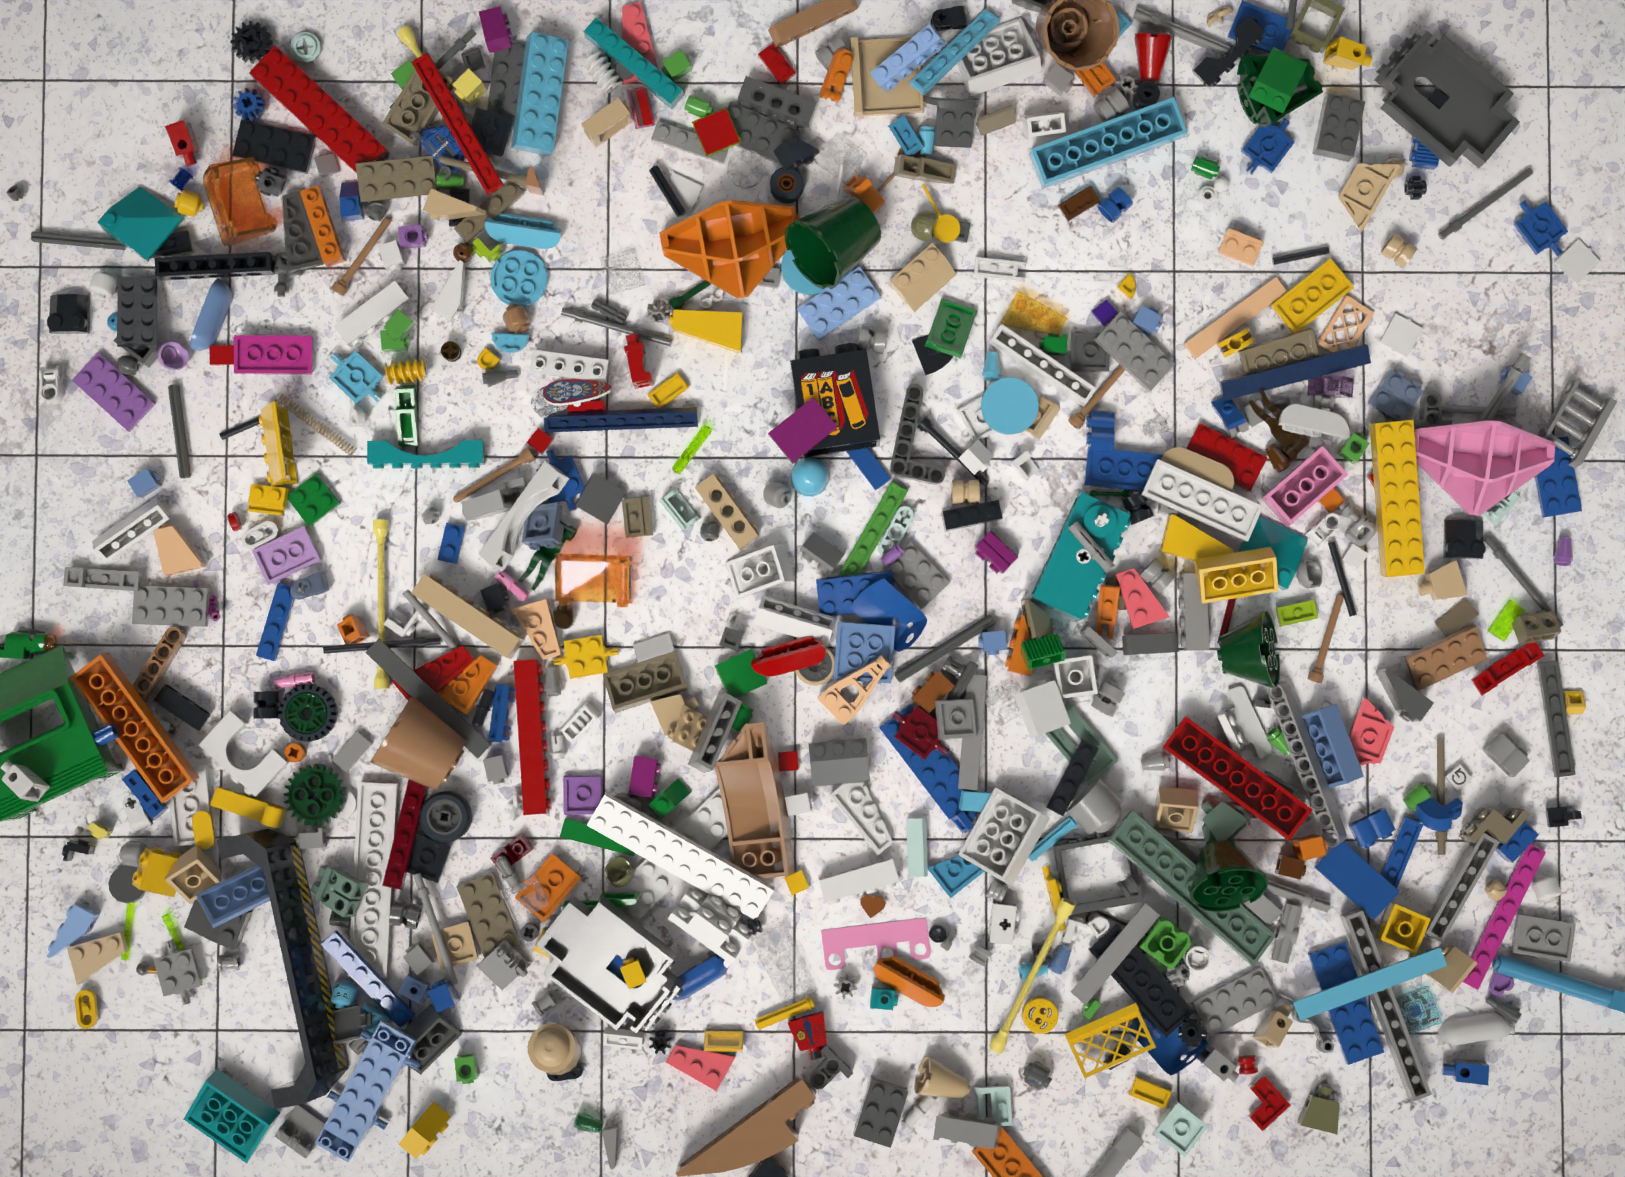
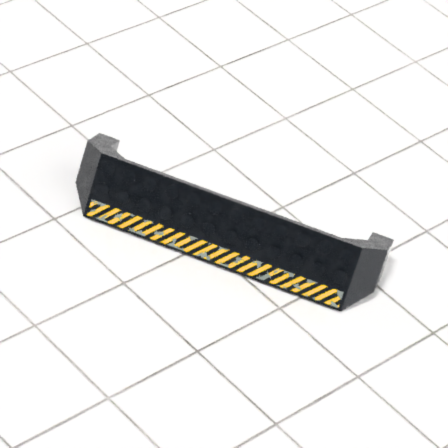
[217,829,349,1109]

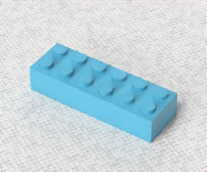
[511,32,569,156]

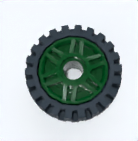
[278,685,338,742]

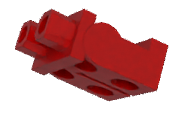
[624,334,654,389]

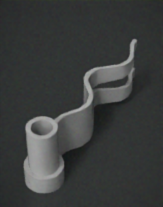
[1277,993,1334,1053]

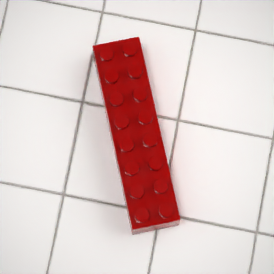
[249,46,390,173]
[1162,716,1313,841]

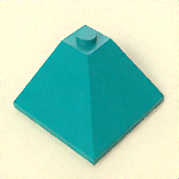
[97,187,184,262]
[1238,515,1308,591]

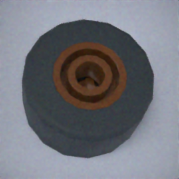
[770,167,804,204]

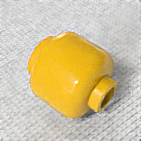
[174,190,204,217]

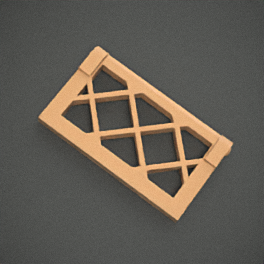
[1316,295,1374,353]

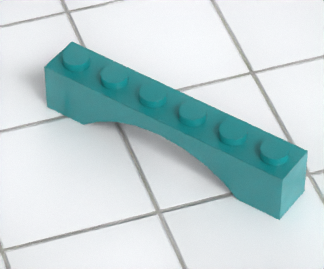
[583,17,684,110]
[367,440,485,469]

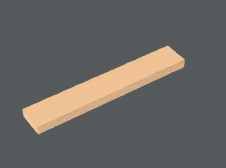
[1184,277,1287,359]

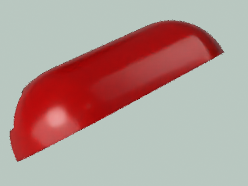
[751,636,826,677]

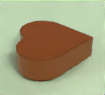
[860,894,885,919]

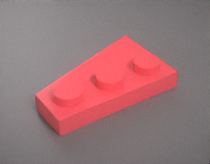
[1115,568,1170,629]
[666,1045,736,1091]

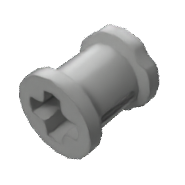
[217,953,241,973]
[532,991,558,1016]

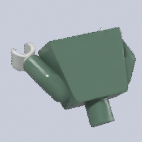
[1201,800,1261,842]

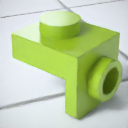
[472,237,503,263]

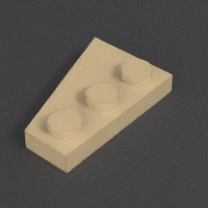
[67,932,128,985]

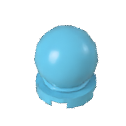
[791,457,829,497]

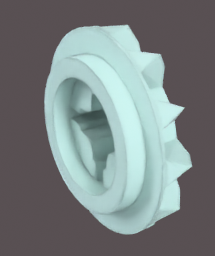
[290,32,321,63]

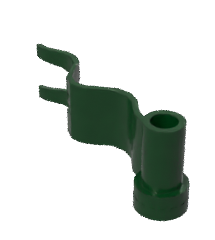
[518,520,578,591]

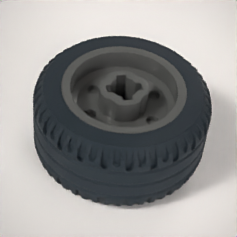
[420,791,472,842]

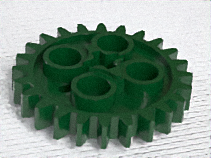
[283,764,347,827]

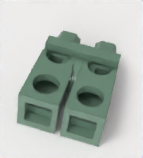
[310,865,369,918]

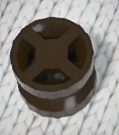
[441,341,462,362]

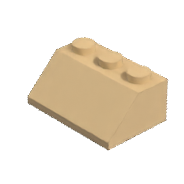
[889,243,957,312]

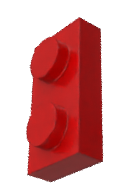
[758,43,796,85]

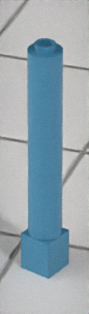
[1492,954,1625,1013]

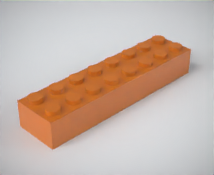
[70,653,200,803]

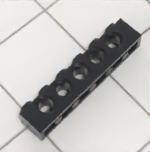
[154,252,275,281]

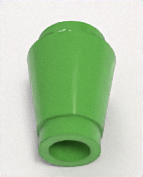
[436,172,464,190]
[1266,726,1290,755]

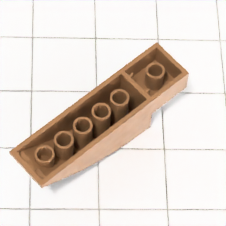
[675,1074,816,1177]

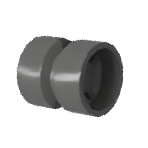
[389,899,422,930]

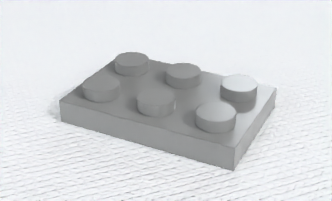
[883,541,950,609]
[1511,914,1576,962]

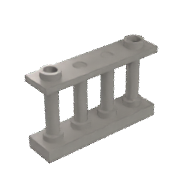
[1537,377,1617,468]

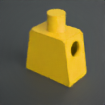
[1323,37,1373,70]

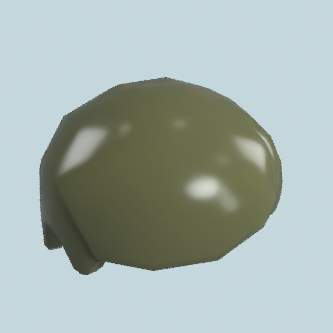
[605,856,634,888]

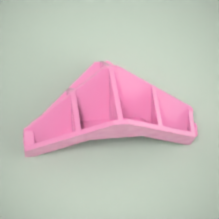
[1414,420,1555,515]

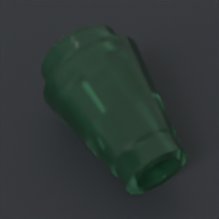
[573,1112,604,1133]

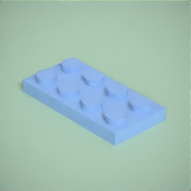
[797,266,881,341]

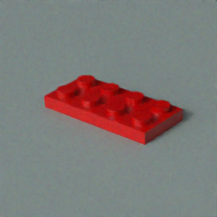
[1186,423,1268,492]

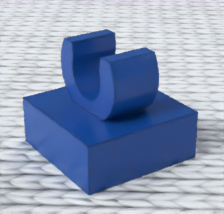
[951,811,977,834]

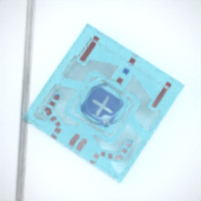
[1395,985,1442,1035]

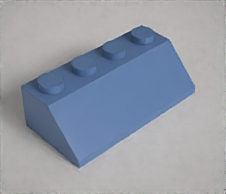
[1302,704,1364,788]

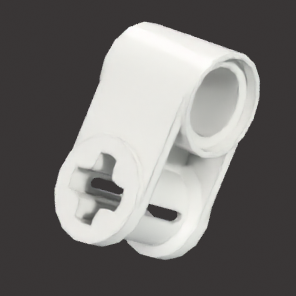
[39,366,64,404]
[1305,513,1342,548]
[122,794,153,832]

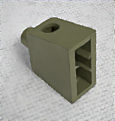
[1297,1085,1339,1134]

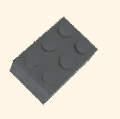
[1312,93,1366,162]
[853,1077,908,1148]

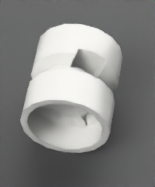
[1182,944,1211,972]

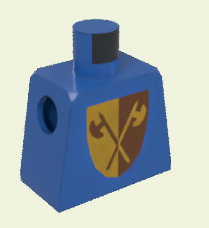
[1442,1059,1489,1085]

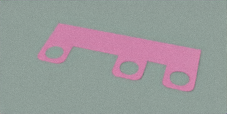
[821,918,931,970]

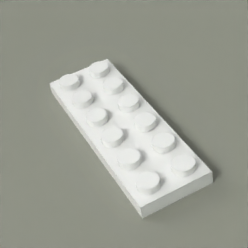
[1141,459,1263,542]

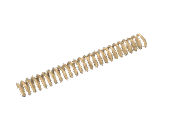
[275,393,356,456]

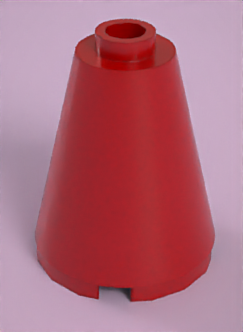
[1134,33,1172,84]

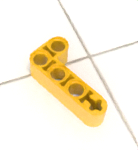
[210,786,287,828]

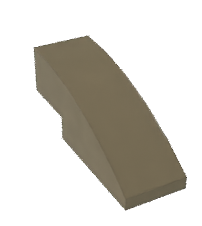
[893,154,956,184]

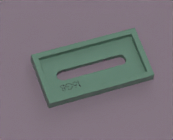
[1045,702,1118,785]

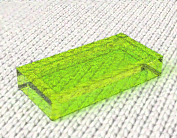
[1487,600,1526,642]

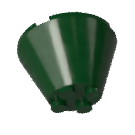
[1217,611,1280,688]
[1190,839,1268,912]

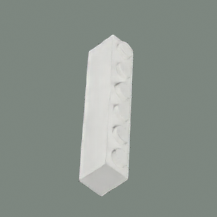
[989,324,1097,407]

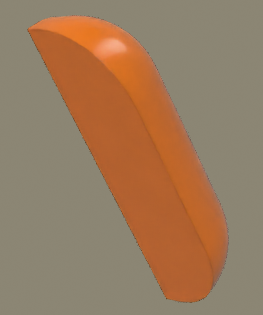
[873,956,945,1007]

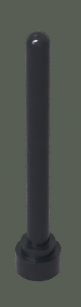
[917,416,989,486]

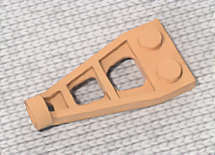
[817,654,892,726]

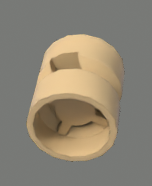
[1381,233,1417,268]
[951,480,980,505]

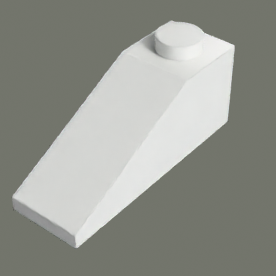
[431,260,466,323]

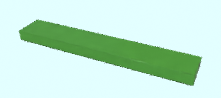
[838,481,908,576]

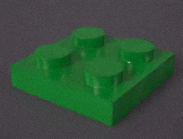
[288,473,340,527]

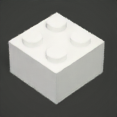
[1052,655,1098,699]

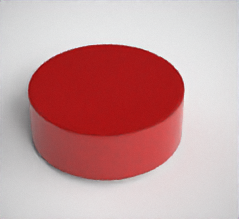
[227,511,242,532]

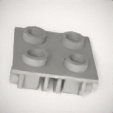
[476,940,531,990]
[274,1105,325,1159]

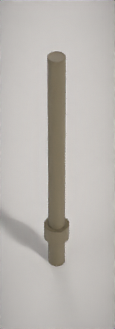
[1435,739,1447,855]

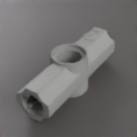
[1271,903,1303,964]

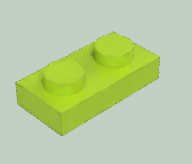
[1275,600,1318,627]

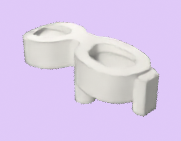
[699,289,724,310]
[508,791,523,820]

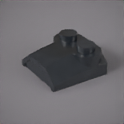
[47,294,90,334]
[1443,520,1486,559]

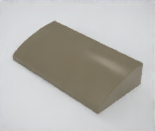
[382,69,456,146]
[602,651,688,713]

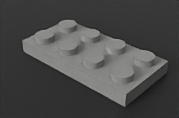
[1094,311,1175,392]
[132,586,210,627]
[1191,966,1279,1037]

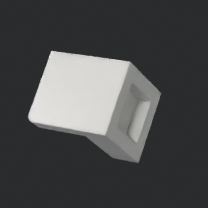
[1011,451,1039,482]

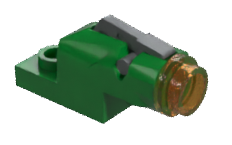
[0,627,57,659]

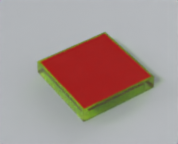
[692,107,741,158]

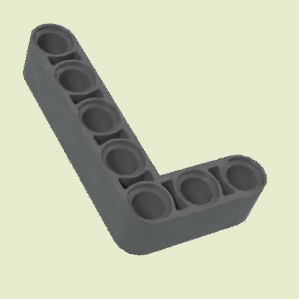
[890,384,945,485]

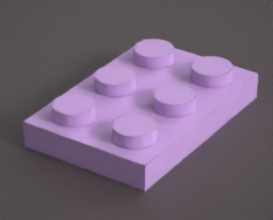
[252,526,321,585]

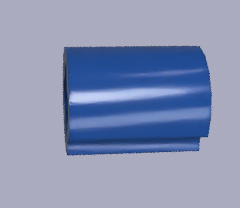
[92,723,120,747]

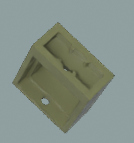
[1289,0,1345,53]

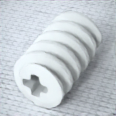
[584,50,622,94]

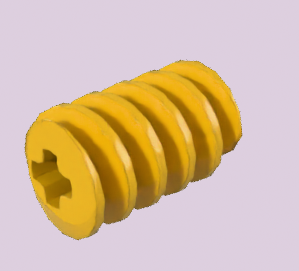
[385,357,427,385]

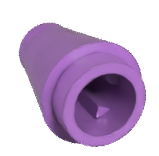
[1553,537,1573,566]

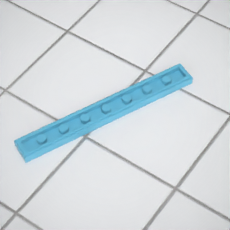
[1292,947,1448,1021]

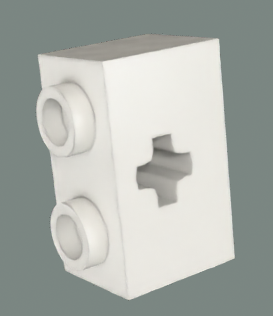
[1022,111,1066,137]
[988,902,1020,945]

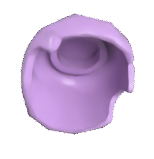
[157,341,189,370]

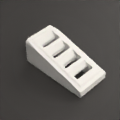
[560,702,601,744]

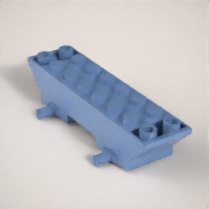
[315,1020,421,1163]

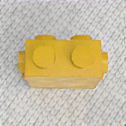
[132,846,182,897]

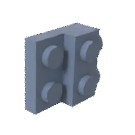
[1367,370,1423,421]
[522,502,564,550]

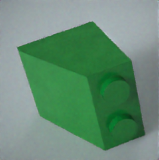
[1248,47,1308,113]

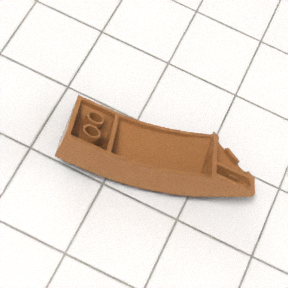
[714,722,795,878]

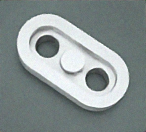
[241,521,279,549]

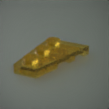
[999,291,1068,334]

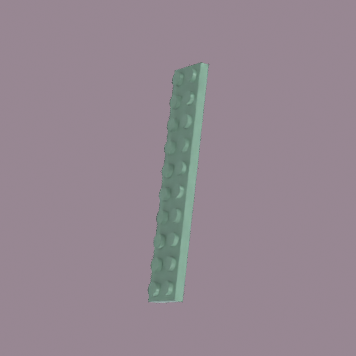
[1108,810,1276,966]

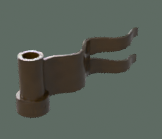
[1248,390,1310,462]

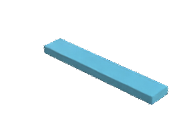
[910,9,1000,95]

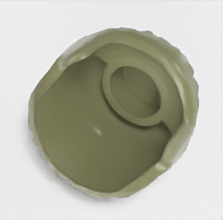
[911,210,938,242]

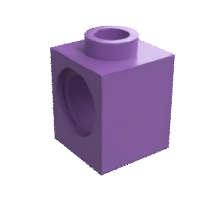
[398,225,428,249]

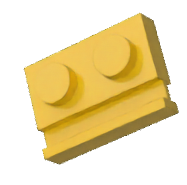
[247,484,289,516]

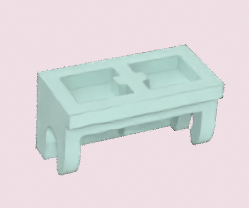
[659,489,700,532]

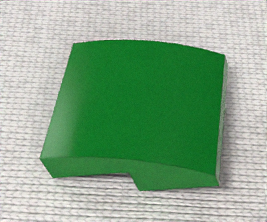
[714,649,768,698]

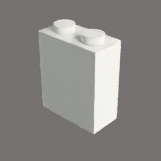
[1014,679,1071,738]

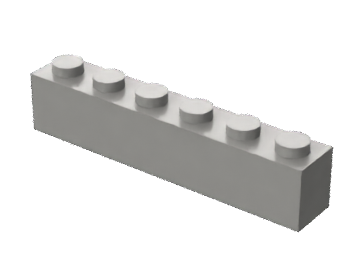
[1425,833,1500,943]

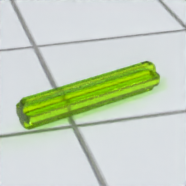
[672,425,712,474]

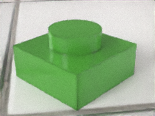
[1082,998,1101,1020]

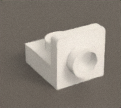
[1061,916,1088,944]

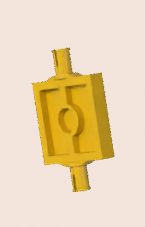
[553,634,619,679]
[1041,865,1067,931]

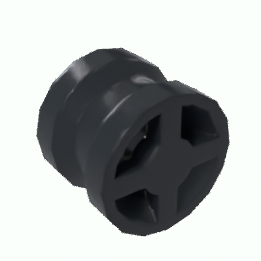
[1031,940,1051,961]

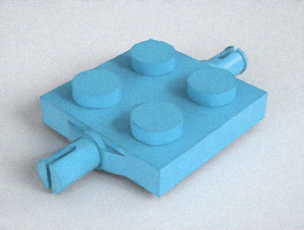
[329,350,384,405]

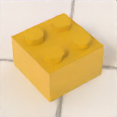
[1375,902,1431,955]

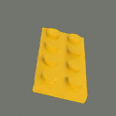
[1270,258,1354,333]

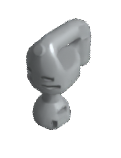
[1338,502,1377,547]

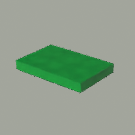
[925,298,978,359]

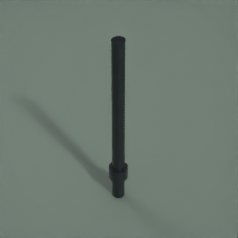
[323,636,441,654]

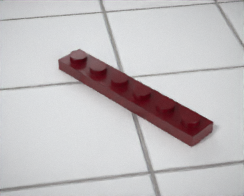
[382,779,428,890]

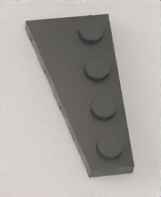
[281,191,324,273]

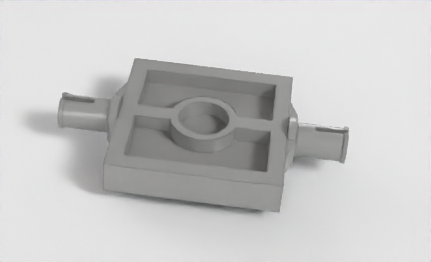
[153,939,203,1005]

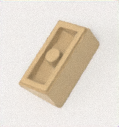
[1025,396,1060,440]

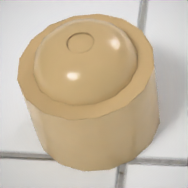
[527,1024,581,1075]

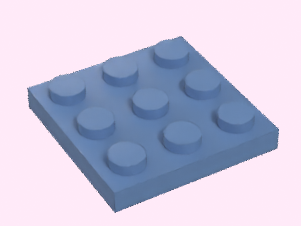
[833,622,895,684]

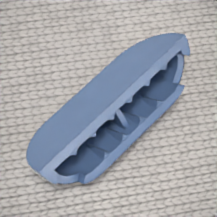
[190,278,232,351]

